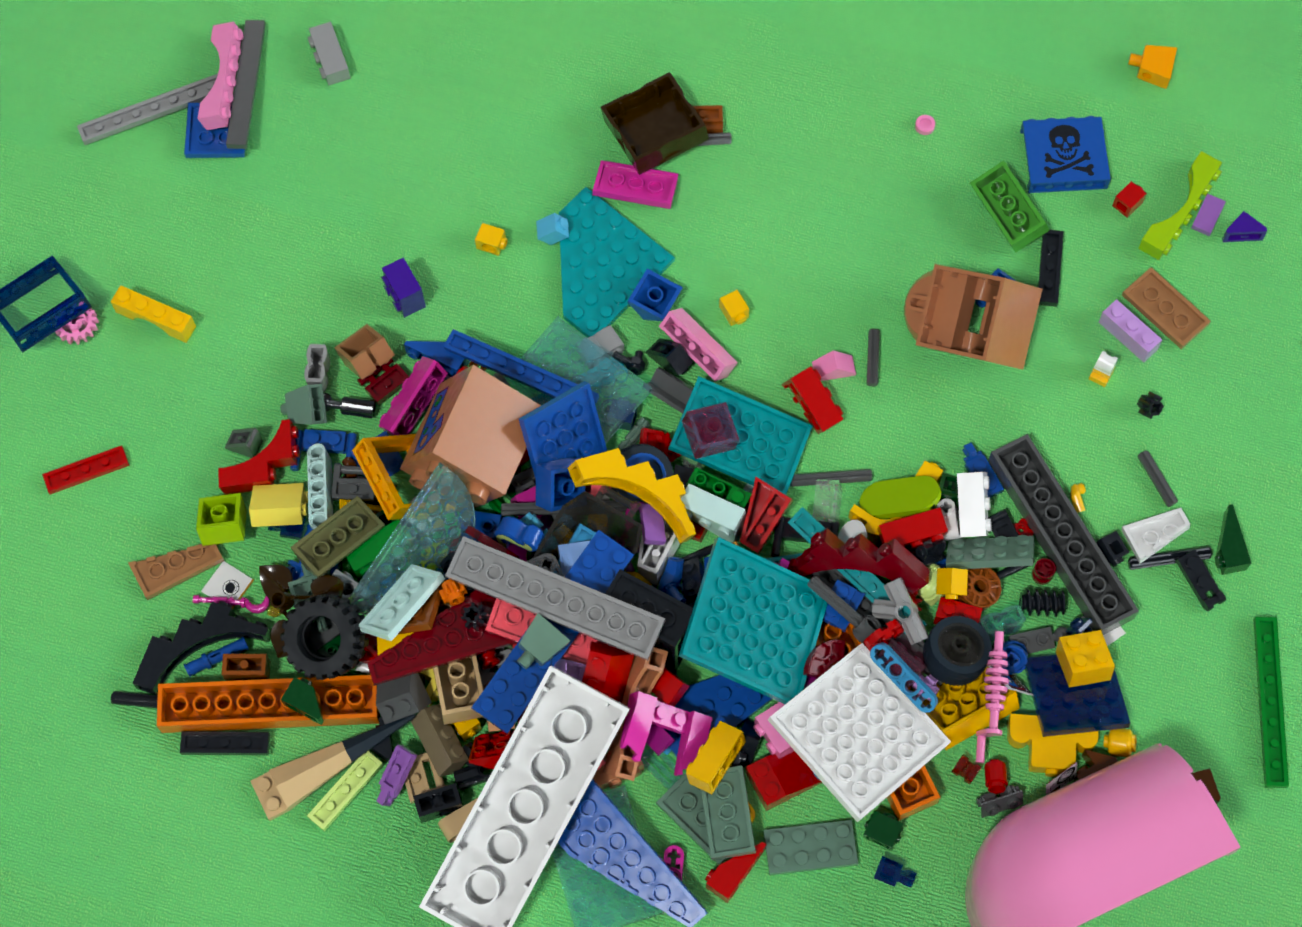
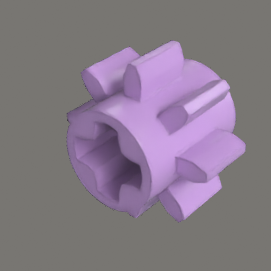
[912,675,939,701]

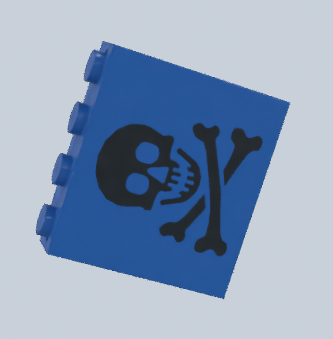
[1020,116,1111,193]

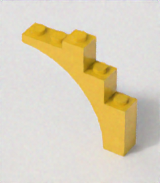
[567,448,696,544]

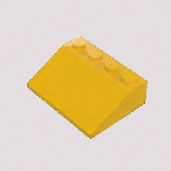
[914,656,1020,750]

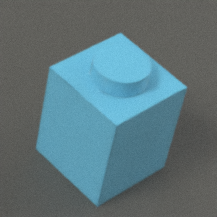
[536,213,569,245]

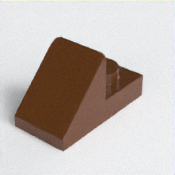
[1073,750,1118,782]

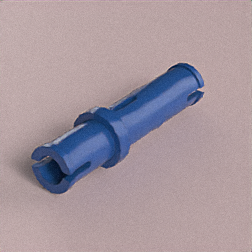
[184,637,249,677]

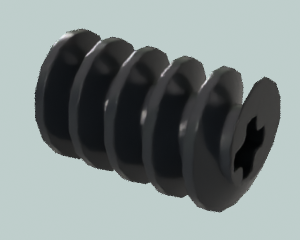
[1019,589,1065,617]

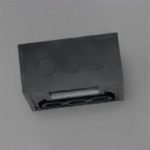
[605,569,693,670]

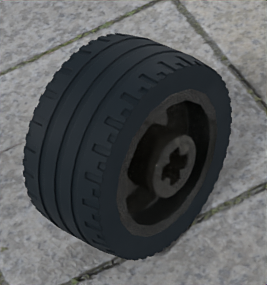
[923,616,992,686]

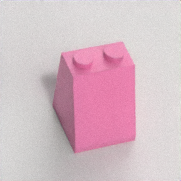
[753,702,794,759]

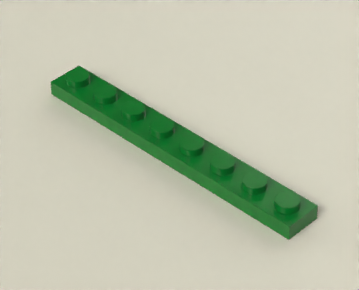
[1253,617,1289,788]

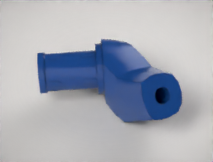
[658,557,687,604]

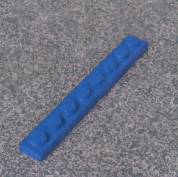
[443,329,600,404]

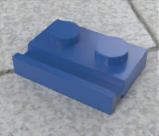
[823,579,865,632]

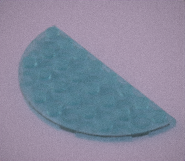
[349,462,476,615]

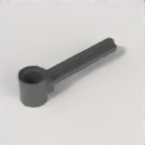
[807,576,882,643]

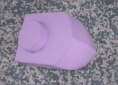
[554,659,586,682]

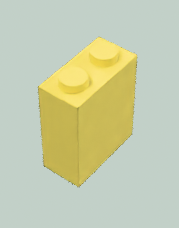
[249,483,308,527]

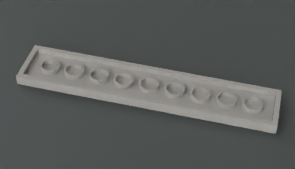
[445,536,665,661]

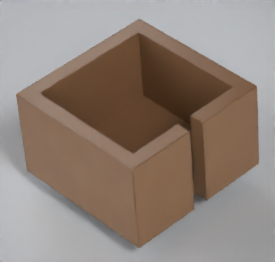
[334,324,395,380]

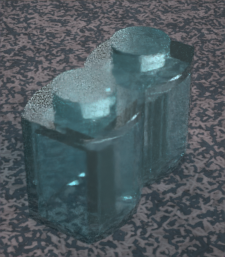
[979,605,1026,641]

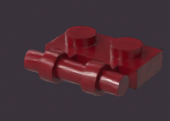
[357,358,409,405]

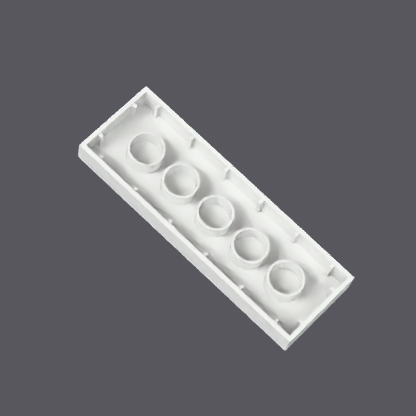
[419,665,630,927]

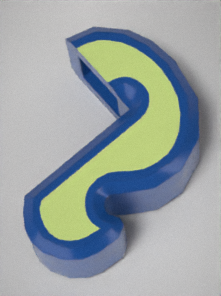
[494,516,545,552]

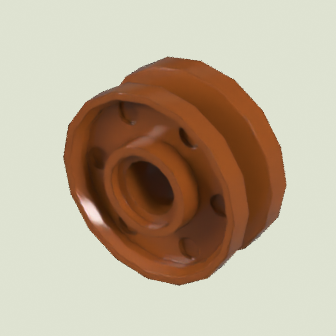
[956,568,1002,611]

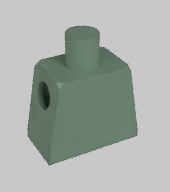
[280,384,327,425]
[517,613,570,670]

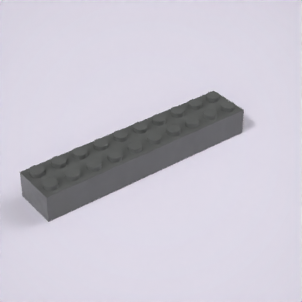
[988,434,1139,635]

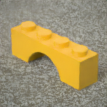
[111,285,196,343]

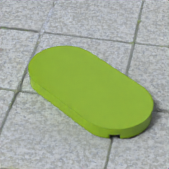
[859,476,941,519]

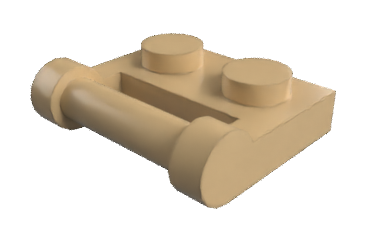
[405,753,447,804]

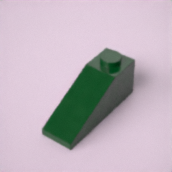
[1215,504,1251,575]

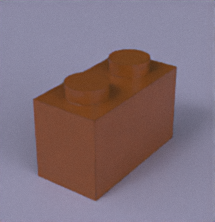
[221,654,271,681]

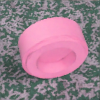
[915,115,935,135]

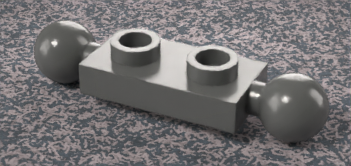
[992,627,1069,654]

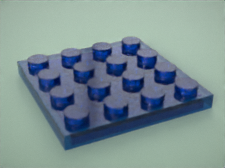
[1025,655,1130,737]

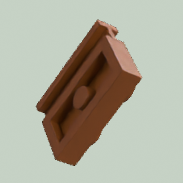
[693,105,723,133]

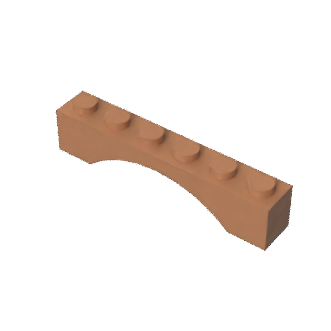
[603,647,668,781]

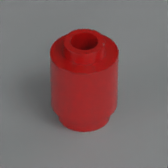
[984,759,1008,794]

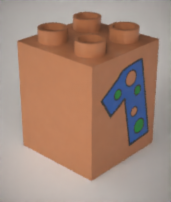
[400,365,541,513]

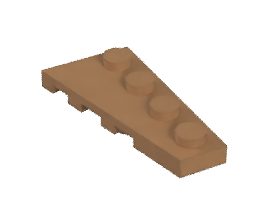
[128,544,224,600]

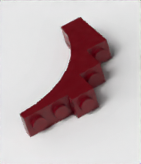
[787,528,930,594]

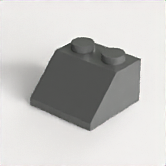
[376,673,432,724]

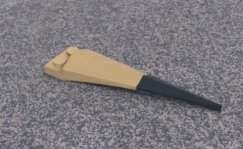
[250,714,416,821]

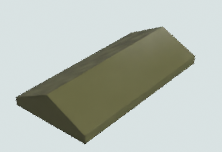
[291,496,385,578]

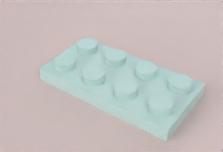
[359,564,445,641]

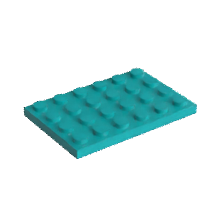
[668,376,813,495]

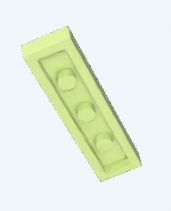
[307,751,383,832]

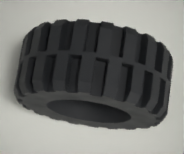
[280,594,369,680]

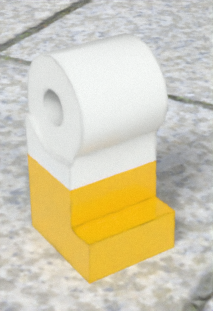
[1089,351,1118,387]

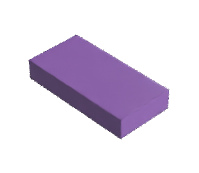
[1191,194,1226,236]
[639,503,666,545]

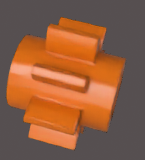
[439,579,468,606]

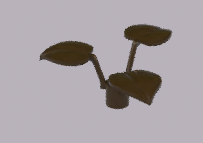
[259,564,344,658]

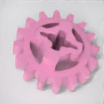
[53,301,99,345]

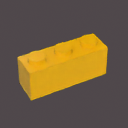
[686,721,745,794]

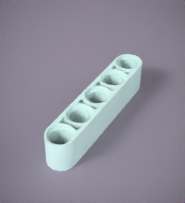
[307,443,333,529]

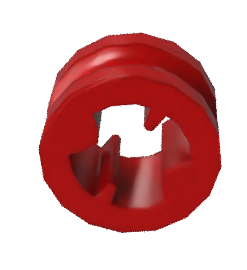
[478,650,500,670]

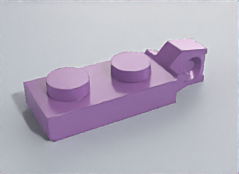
[377,744,417,806]

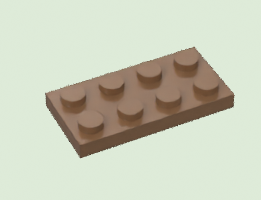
[1122,267,1211,350]

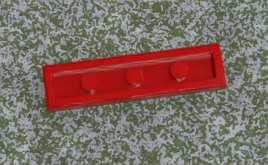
[42,445,130,495]

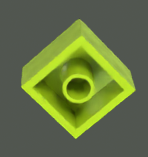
[196,493,247,546]

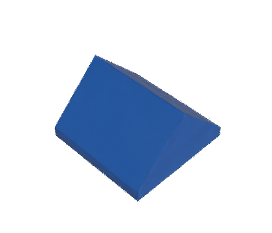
[627,269,683,321]

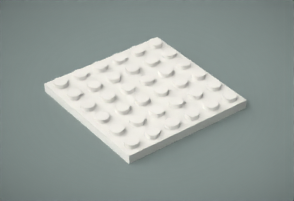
[768,643,951,822]

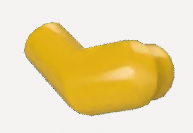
[1071,483,1086,513]

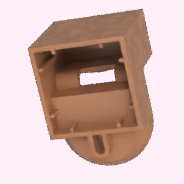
[904,264,1042,370]

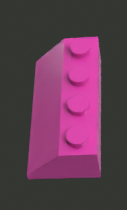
[379,356,448,436]

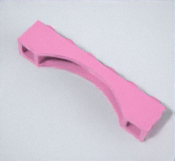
[198,21,243,130]

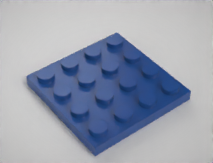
[519,381,607,479]

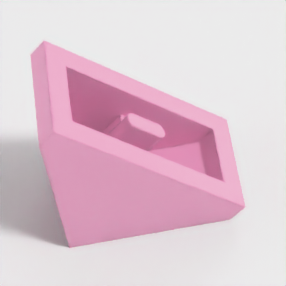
[812,350,856,381]

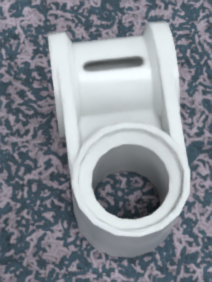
[937,498,962,541]

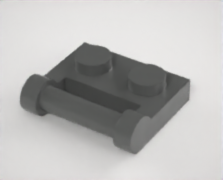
[331,463,375,502]

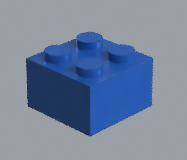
[536,457,585,512]

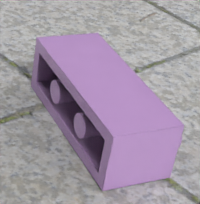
[1099,299,1162,362]

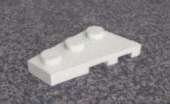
[1122,508,1190,564]

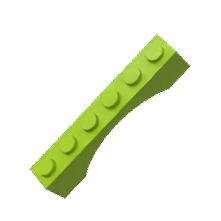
[1138,151,1222,260]

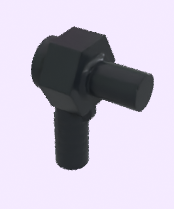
[612,350,646,376]

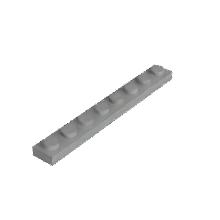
[77,74,218,145]

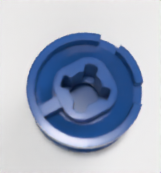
[1002,640,1028,675]

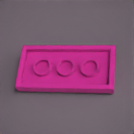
[593,160,679,209]

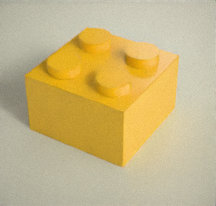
[1055,630,1115,688]

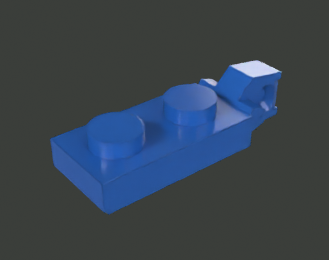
[962,443,1004,498]

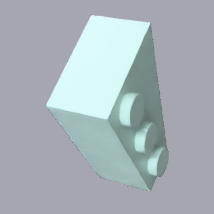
[681,484,746,543]

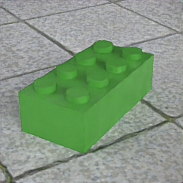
[970,160,1050,253]

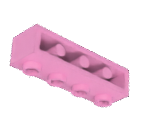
[659,308,738,381]

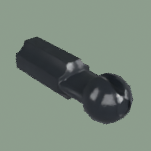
[323,393,376,418]

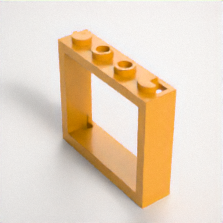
[352,434,450,520]

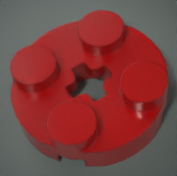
[864,619,904,651]

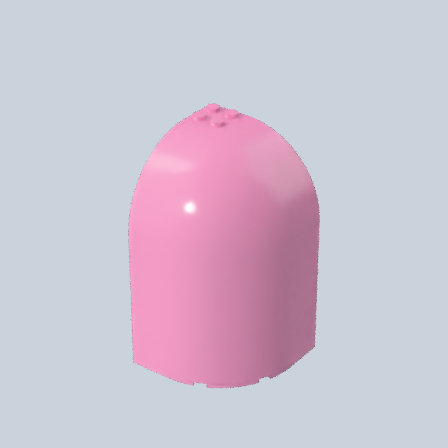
[965,743,1241,927]

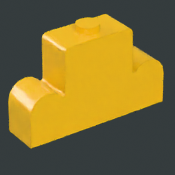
[1007,713,1099,777]

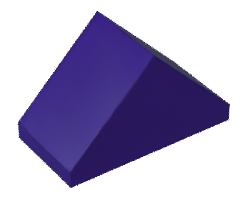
[1222,211,1267,242]

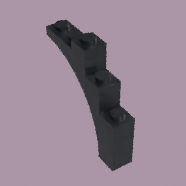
[133,601,271,695]

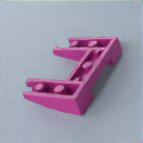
[620,691,712,776]

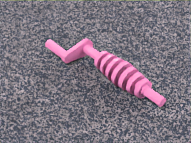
[976,631,1009,763]

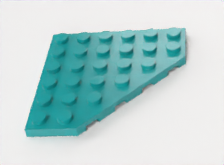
[559,187,675,338]

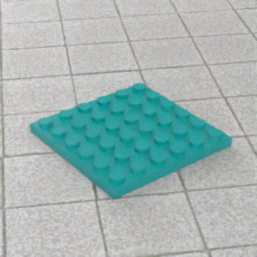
[679,537,827,704]

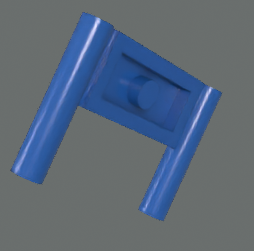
[290,429,357,471]

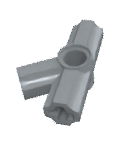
[872,578,929,645]

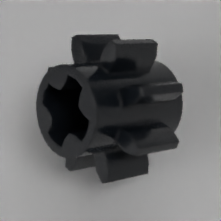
[1137,391,1164,419]
[461,602,490,631]

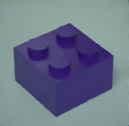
[381,257,426,318]

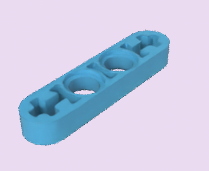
[870,642,938,713]

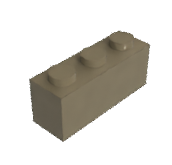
[411,704,469,777]

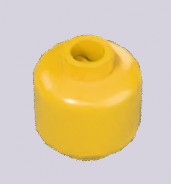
[1103,728,1137,757]

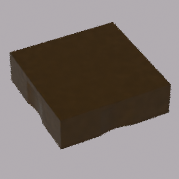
[600,72,709,175]

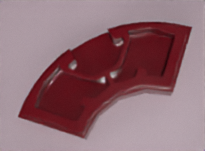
[465,526,520,559]
[803,639,845,679]

